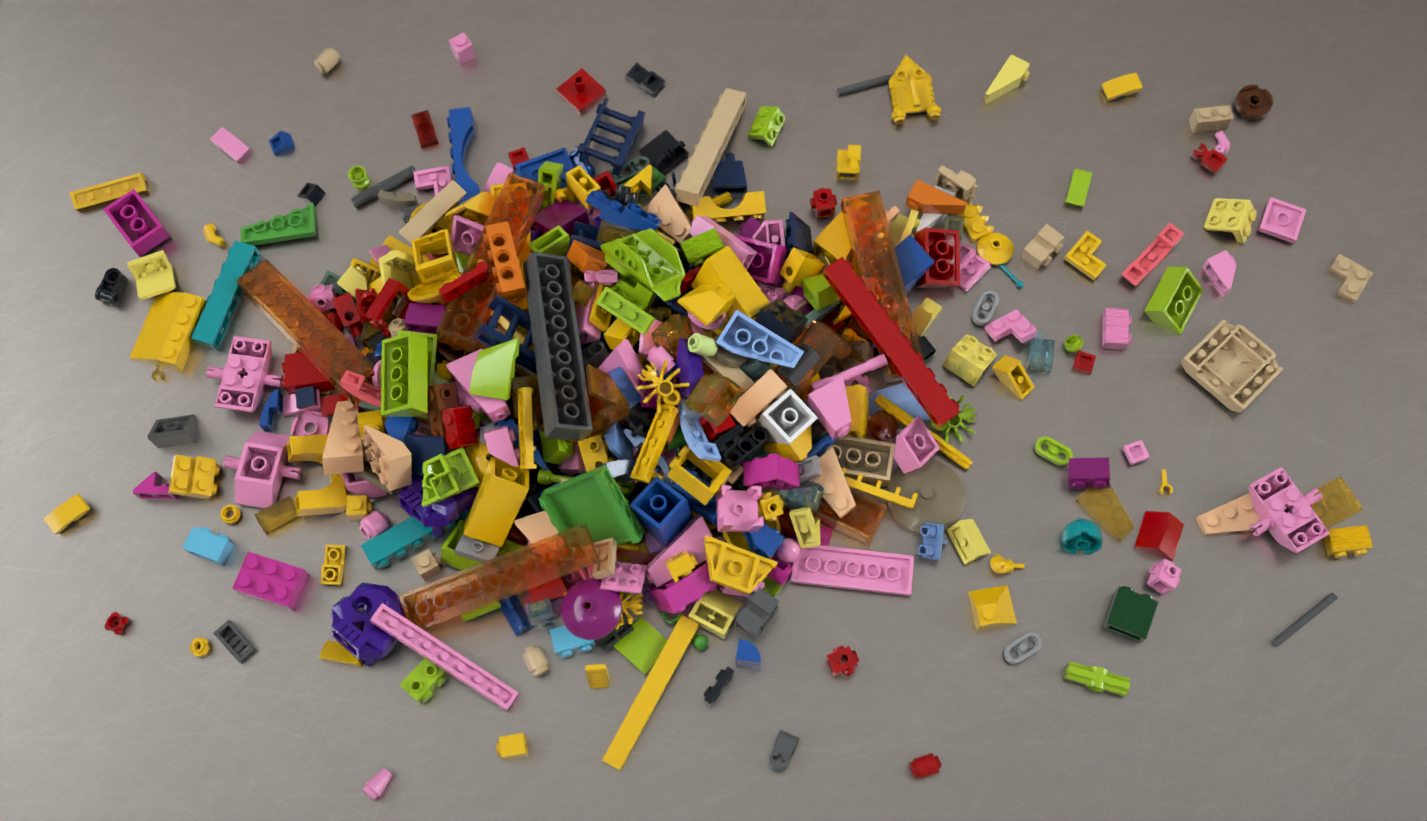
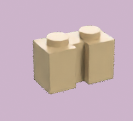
[1021,224,1064,270]

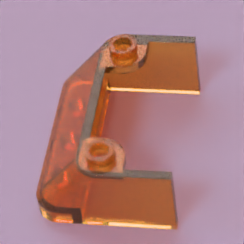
[772,320,864,410]
[532,364,630,445]

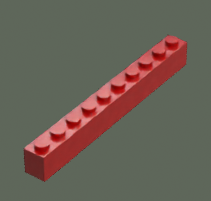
[822,256,960,429]

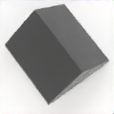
[147,414,196,448]

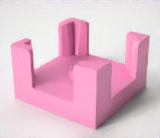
[716,486,764,532]

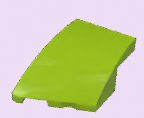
[610,275,657,310]
[470,338,520,400]
[422,447,481,507]

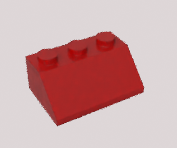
[916,228,960,289]

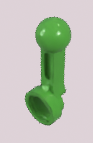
[662,611,709,650]

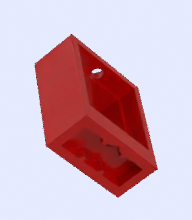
[364,278,418,338]

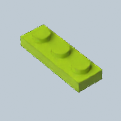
[596,286,656,335]

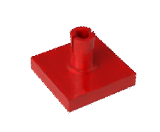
[556,68,606,115]

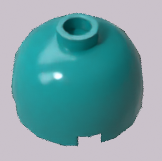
[1062,518,1103,555]

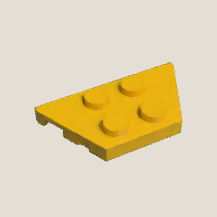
[703,535,778,595]

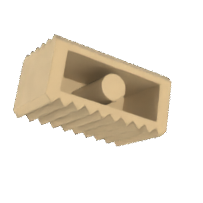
[1189,105,1233,134]

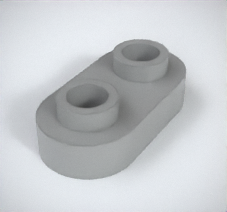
[972,290,999,326]
[1004,632,1042,664]

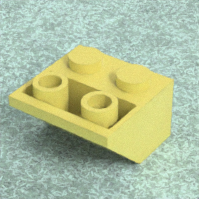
[689,589,744,640]

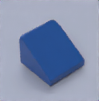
[269,131,295,155]

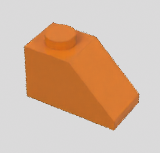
[567,240,607,273]

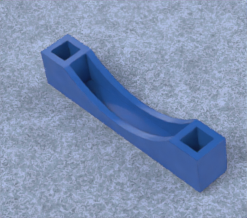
[447,107,481,206]
[672,468,784,559]

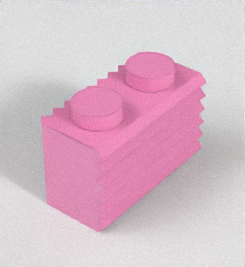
[1102,308,1132,351]

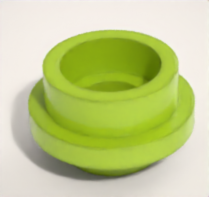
[1065,334,1084,352]

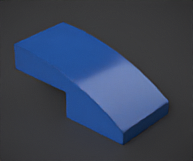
[259,389,284,432]

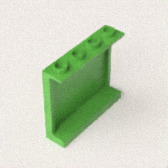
[539,465,645,560]

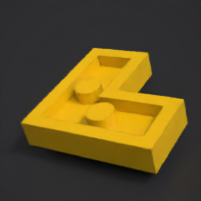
[1064,231,1106,280]

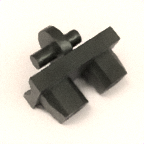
[596,613,634,651]

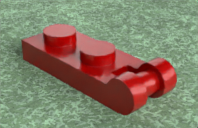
[439,261,489,304]

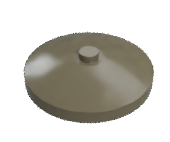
[886,459,965,536]

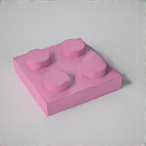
[1258,197,1306,243]

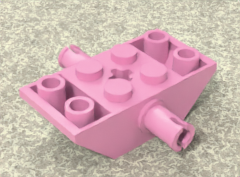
[206,336,284,412]
[223,431,302,510]
[1248,467,1330,554]

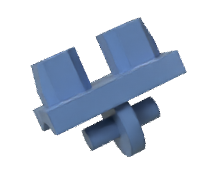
[918,522,947,560]

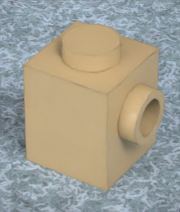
[411,549,442,581]

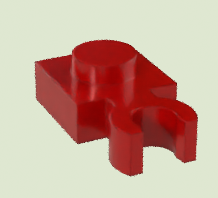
[1192,143,1228,174]
[680,266,701,295]

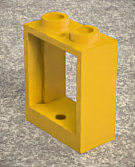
[411,229,459,284]
[667,445,732,505]

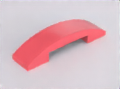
[1121,223,1184,287]
[340,370,381,407]

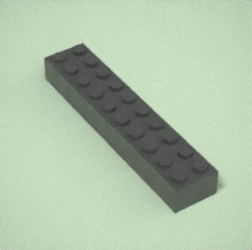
[523,252,593,441]

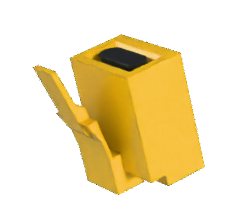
[836,145,861,180]

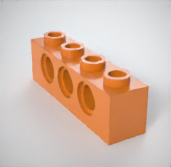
[483,221,526,301]

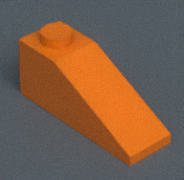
[905,179,967,214]

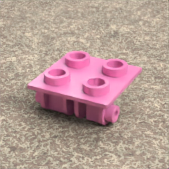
[600,562,647,594]

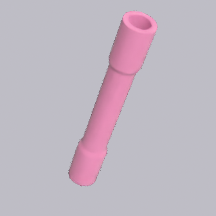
[811,354,888,391]

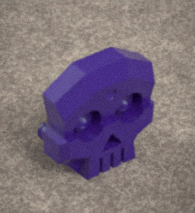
[399,475,478,538]
[330,582,413,666]

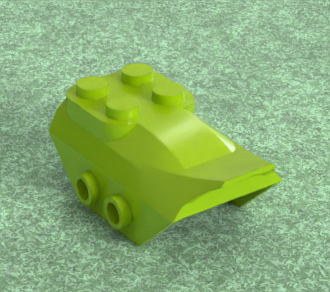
[600,228,685,302]

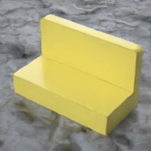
[946,518,991,565]

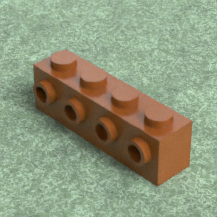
[428,382,465,454]

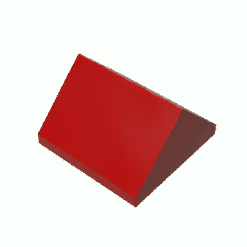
[1134,511,1184,561]

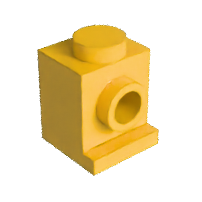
[664,550,698,583]

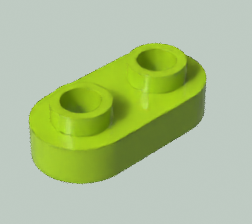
[1034,436,1073,466]

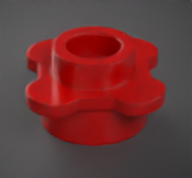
[104,612,129,635]

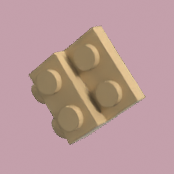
[934,165,978,204]

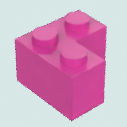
[743,454,800,491]

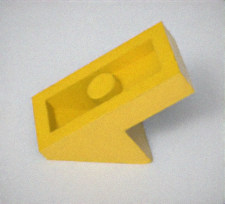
[623,164,653,198]

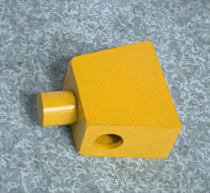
[780,247,825,293]

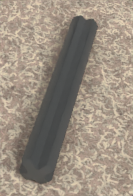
[351,166,416,207]

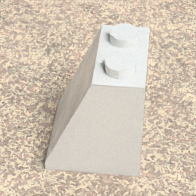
[754,389,818,444]

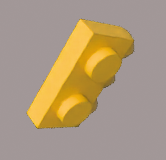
[955,203,995,243]

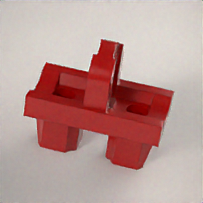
[355,288,377,323]

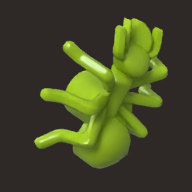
[931,395,977,443]

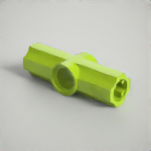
[1065,661,1130,697]

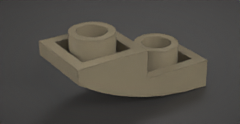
[377,190,419,209]

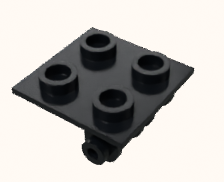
[639,130,689,174]

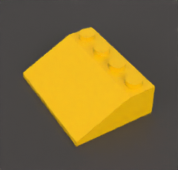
[129,292,206,372]

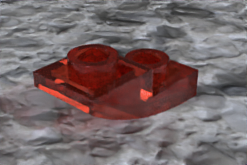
[411,110,439,149]

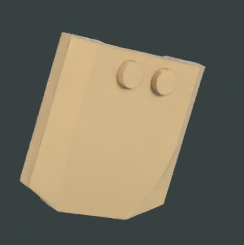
[1181,319,1283,413]

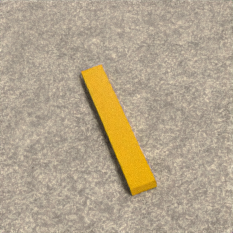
[602,615,700,771]

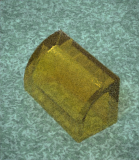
[254,496,304,537]

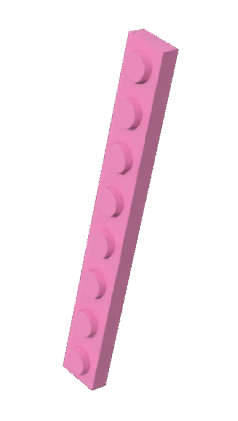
[370,603,518,711]

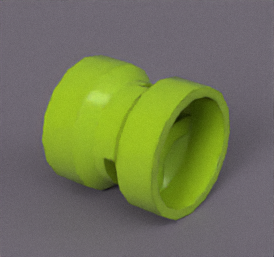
[348,166,370,190]

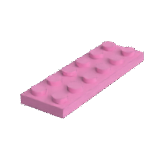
[791,545,914,596]

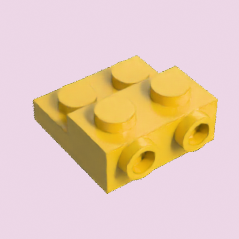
[168,454,220,500]

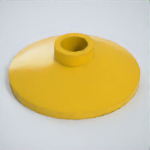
[977,233,1014,265]

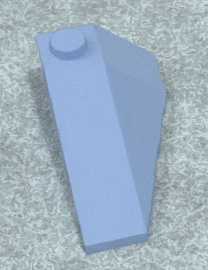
[716,310,804,369]
[869,377,938,422]

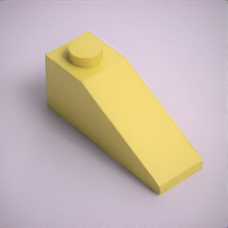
[983,54,1030,104]

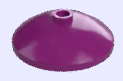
[561,578,622,640]

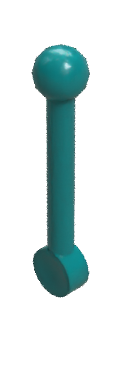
[996,264,1024,288]

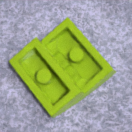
[613,616,667,675]

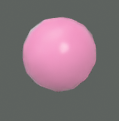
[776,538,801,563]

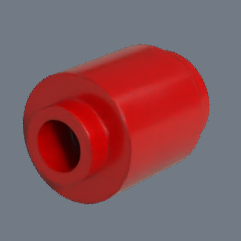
[909,753,942,779]

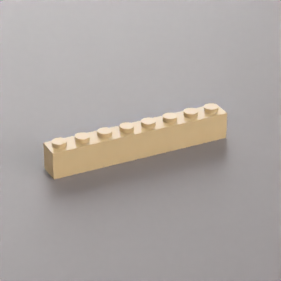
[674,88,746,207]

